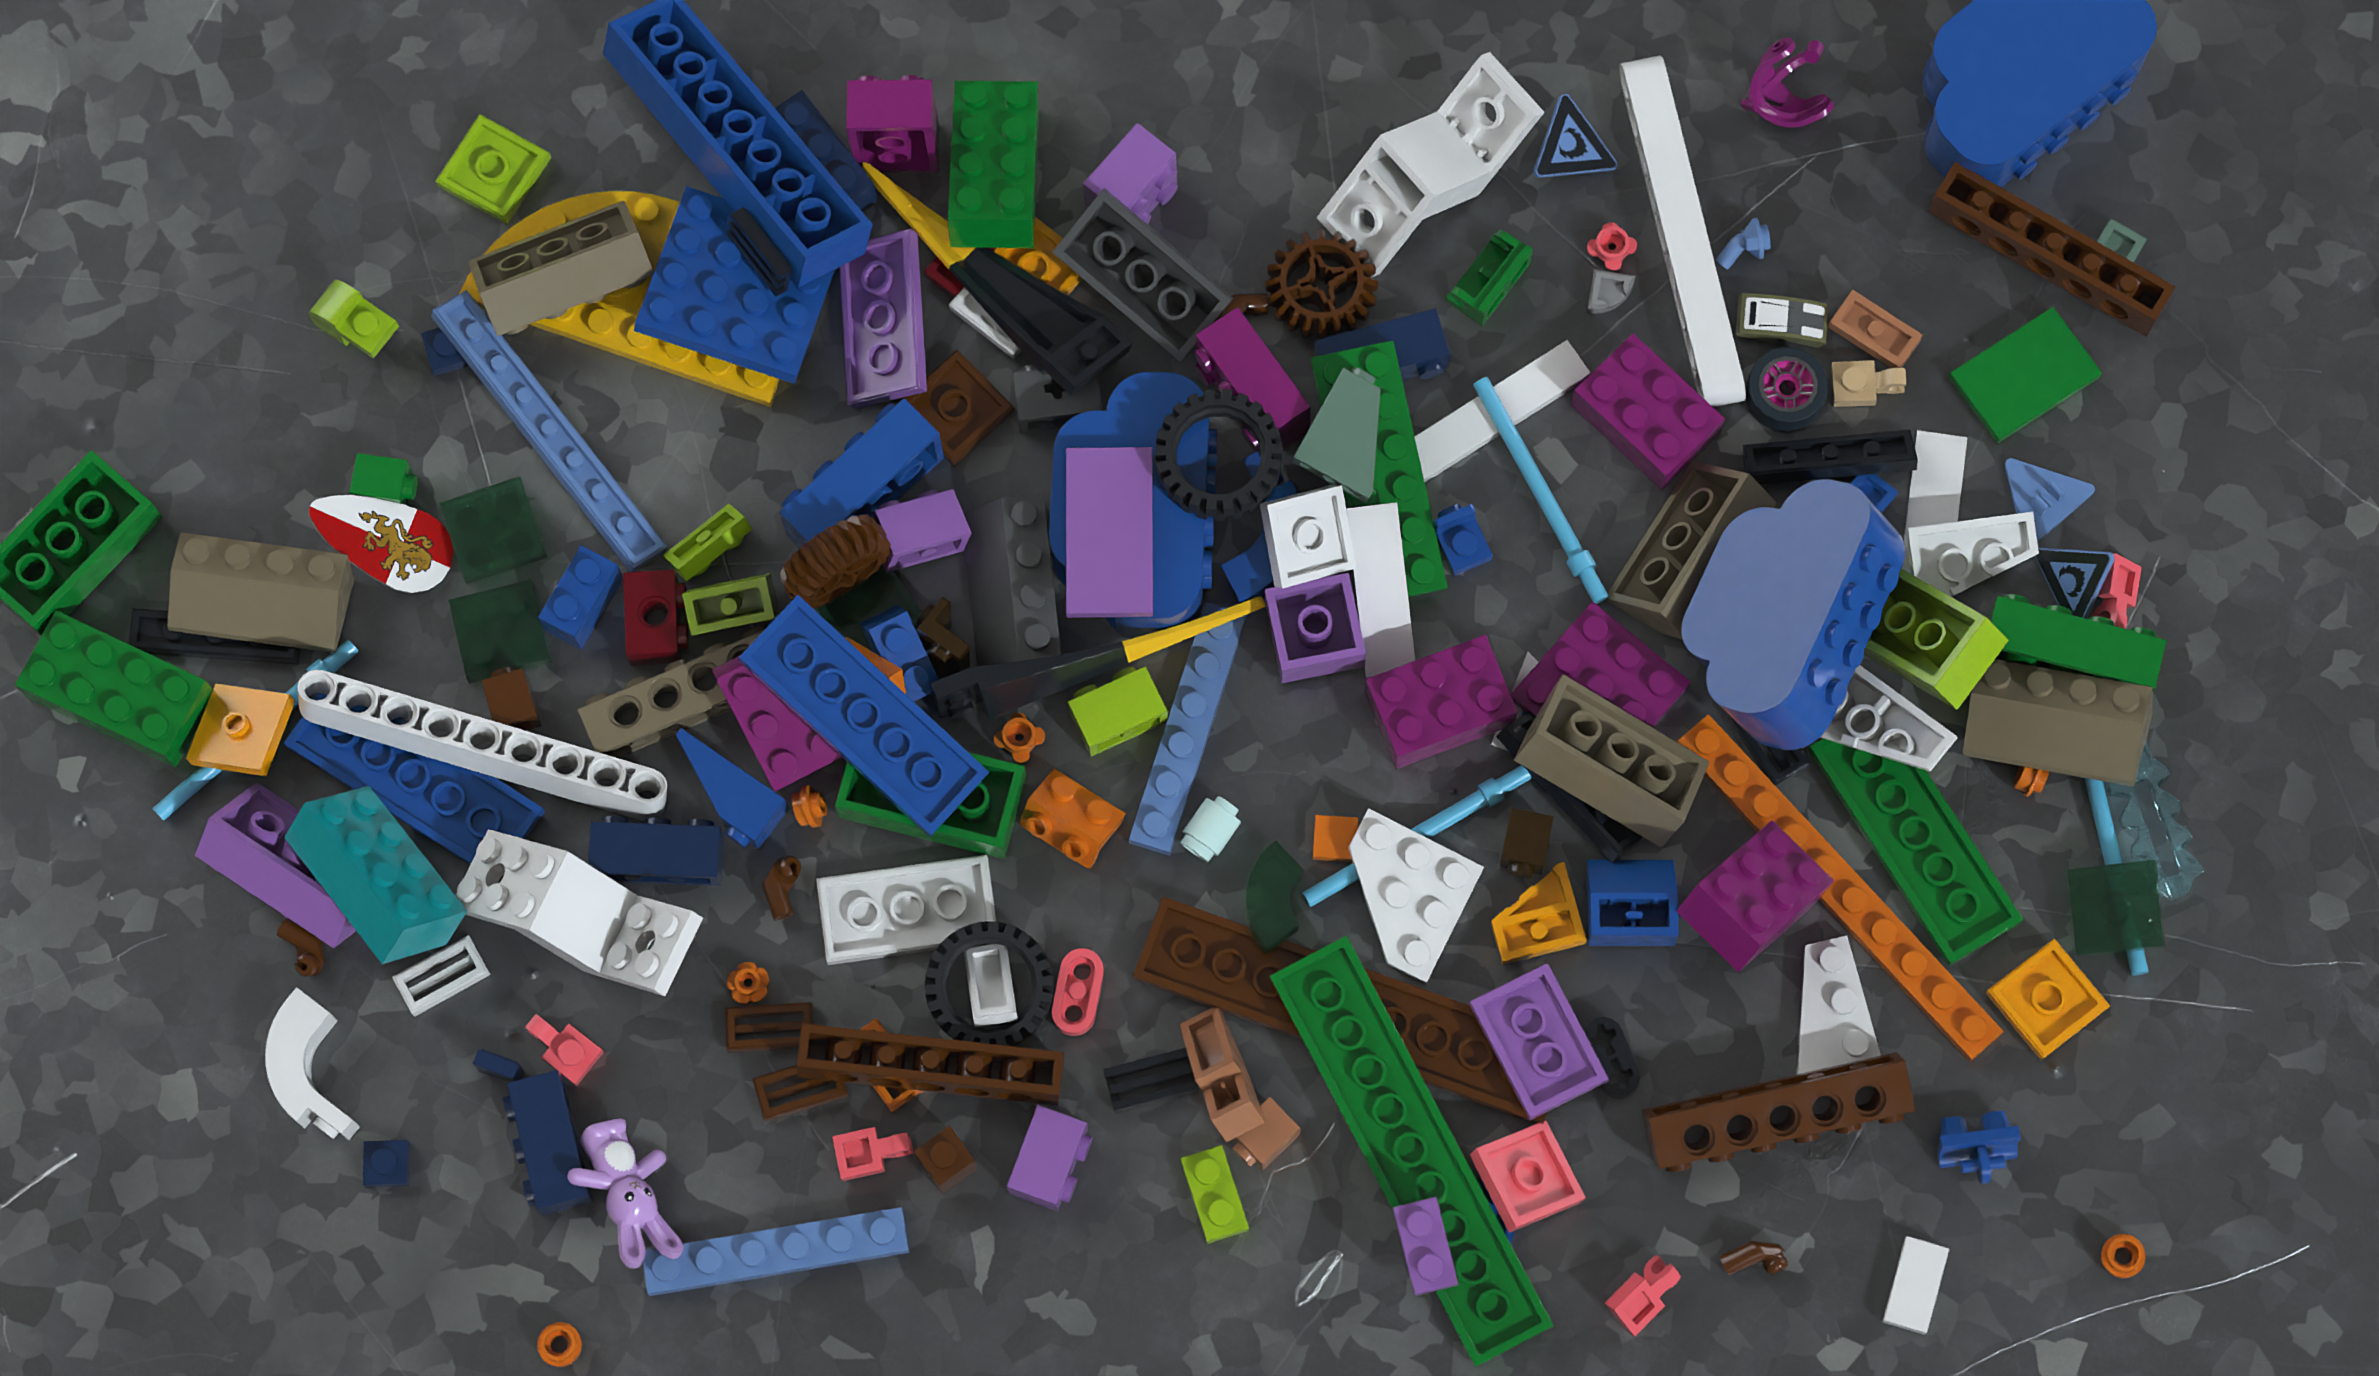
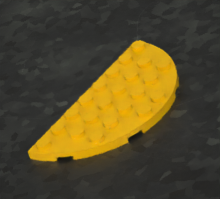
[459,191,779,408]

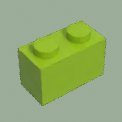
[682,573,780,636]
[1068,666,1168,757]

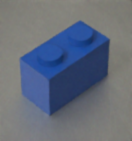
[538,545,623,650]
[859,605,939,702]

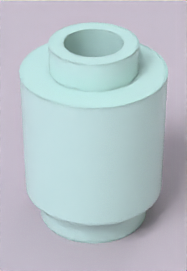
[1180,796,1241,863]

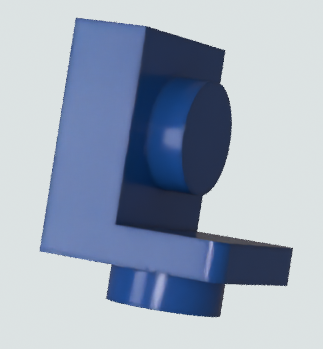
[1433,504,1493,576]

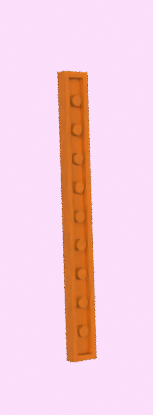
[1677,714,2004,1063]

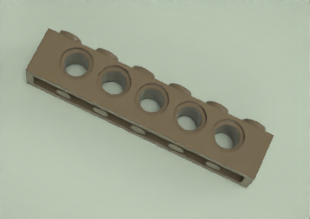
[577,608,816,758]

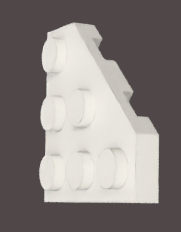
[1348,808,1484,983]

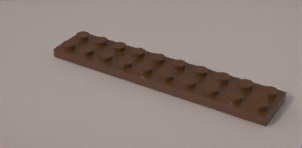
[1133,896,1547,1124]

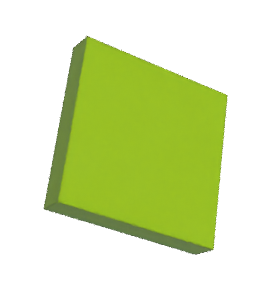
[435,114,551,225]

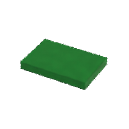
[1949,307,2102,444]

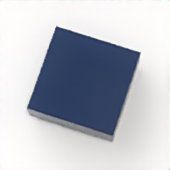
[472,1049,525,1083]

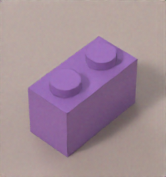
[873,489,972,573]
[1007,1105,1093,1211]
[1393,1197,1458,1296]

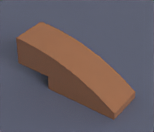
[1180,1007,1265,1142]

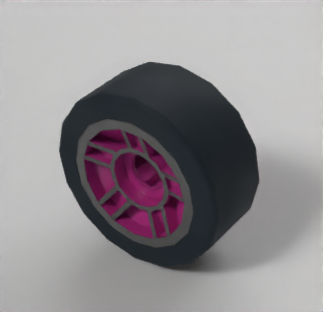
[1746,347,1828,432]

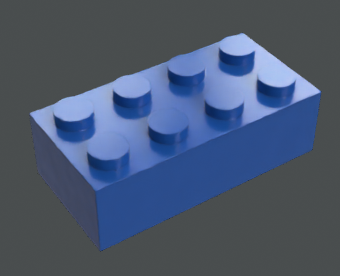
[779,398,944,549]

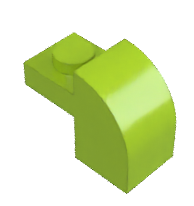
[308,279,399,359]

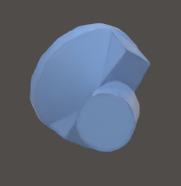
[1715,218,1771,270]

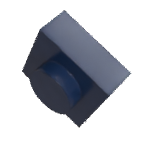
[421,328,469,376]
[363,1140,410,1187]

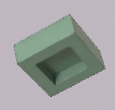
[2097,219,2147,262]

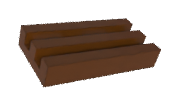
[725,1002,814,1053]
[752,1065,849,1122]

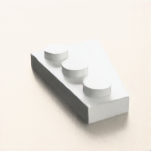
[1904,512,2039,597]
[1796,935,1881,1075]

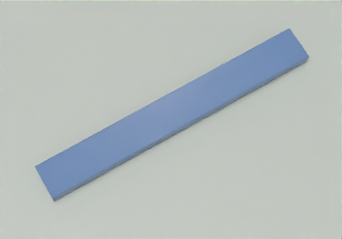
[431,290,667,572]

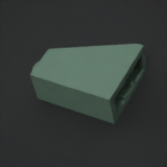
[1292,367,1381,503]

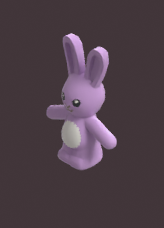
[567,1118,684,1269]

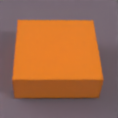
[1313,815,1358,863]

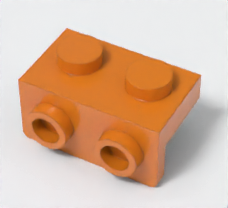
[1019,768,1126,869]

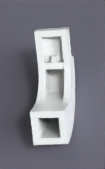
[265,987,360,1141]

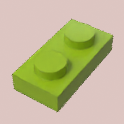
[663,503,753,581]
[1181,1145,1249,1244]

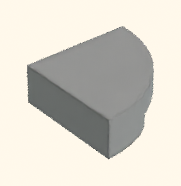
[1587,269,1635,314]

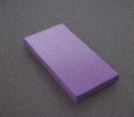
[840,229,927,409]
[1066,447,1153,618]

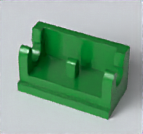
[1445,229,1533,326]

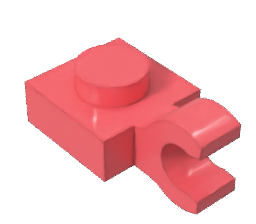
[2092,553,2142,629]
[525,1014,604,1086]
[832,1127,914,1181]
[1605,1255,1681,1337]

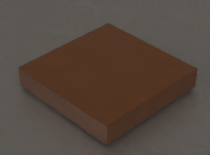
[896,350,1015,467]

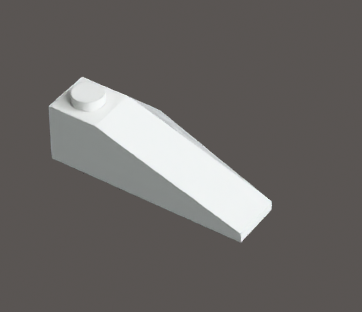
[1821,665,1957,772]

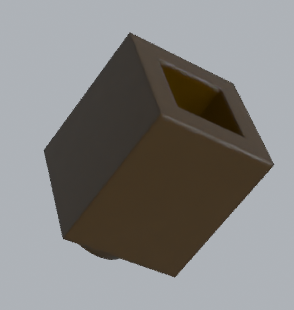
[1499,808,1554,878]

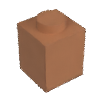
[1232,1097,1301,1171]

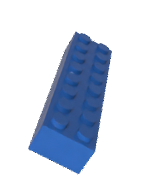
[603,0,873,288]

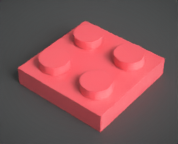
[1469,1120,1586,1233]

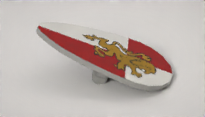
[308,495,454,594]

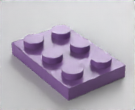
[1469,963,1609,1120]

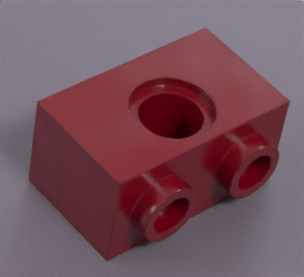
[623,570,689,666]

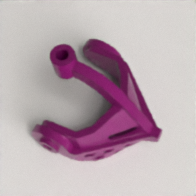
[1740,37,1834,127]

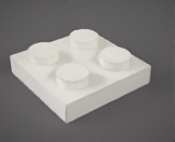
[1260,484,1357,589]

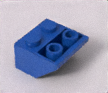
[1586,860,1679,946]

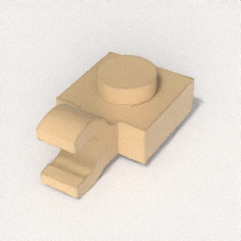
[1831,360,1906,407]

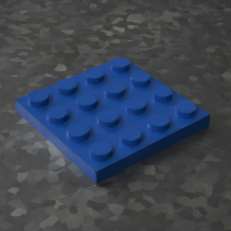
[634,186,835,384]

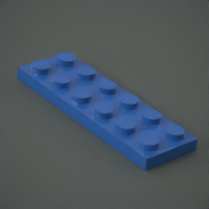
[737,595,989,837]
[283,693,545,865]

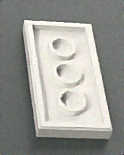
[816,855,996,965]

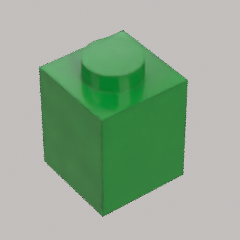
[349,453,418,505]

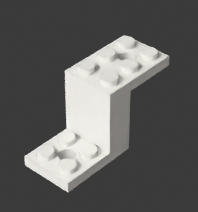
[1317,52,1544,278]
[455,829,703,996]

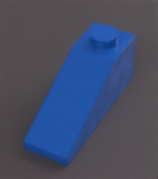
[676,728,789,850]

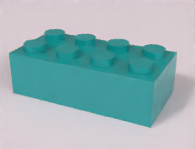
[284,786,467,964]

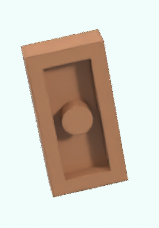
[1828,290,1923,368]

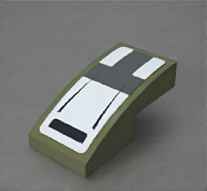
[1735,293,1829,348]

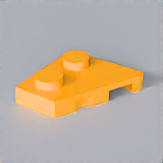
[1491,862,1587,965]

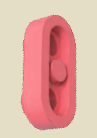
[1052,948,1104,1036]

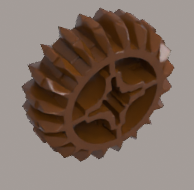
[1265,228,1378,340]
[780,515,891,608]

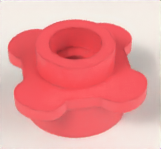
[1587,222,1637,271]

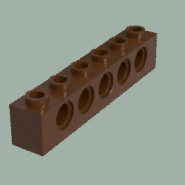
[1928,162,2176,337]
[797,1023,1064,1106]
[1642,1052,1915,1172]

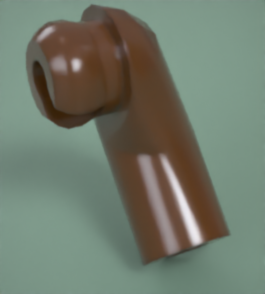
[1219,293,1268,319]
[762,856,802,921]
[277,918,325,977]
[1720,1241,1788,1275]

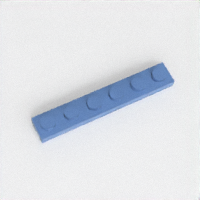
[1129,602,1247,856]
[643,1207,910,1296]

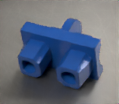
[1937,1110,2021,1184]

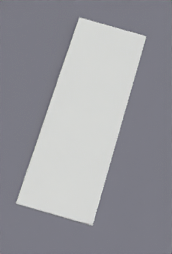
[1901,430,1968,574]
[1346,502,1415,678]

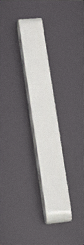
[1619,55,1746,407]
[298,670,667,821]

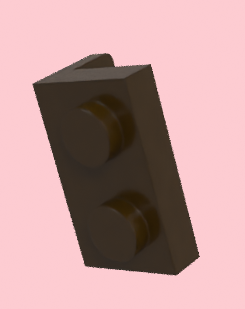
[916,597,970,679]

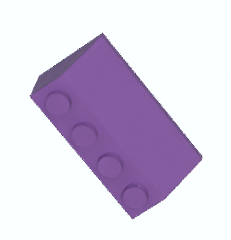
[195,782,356,948]

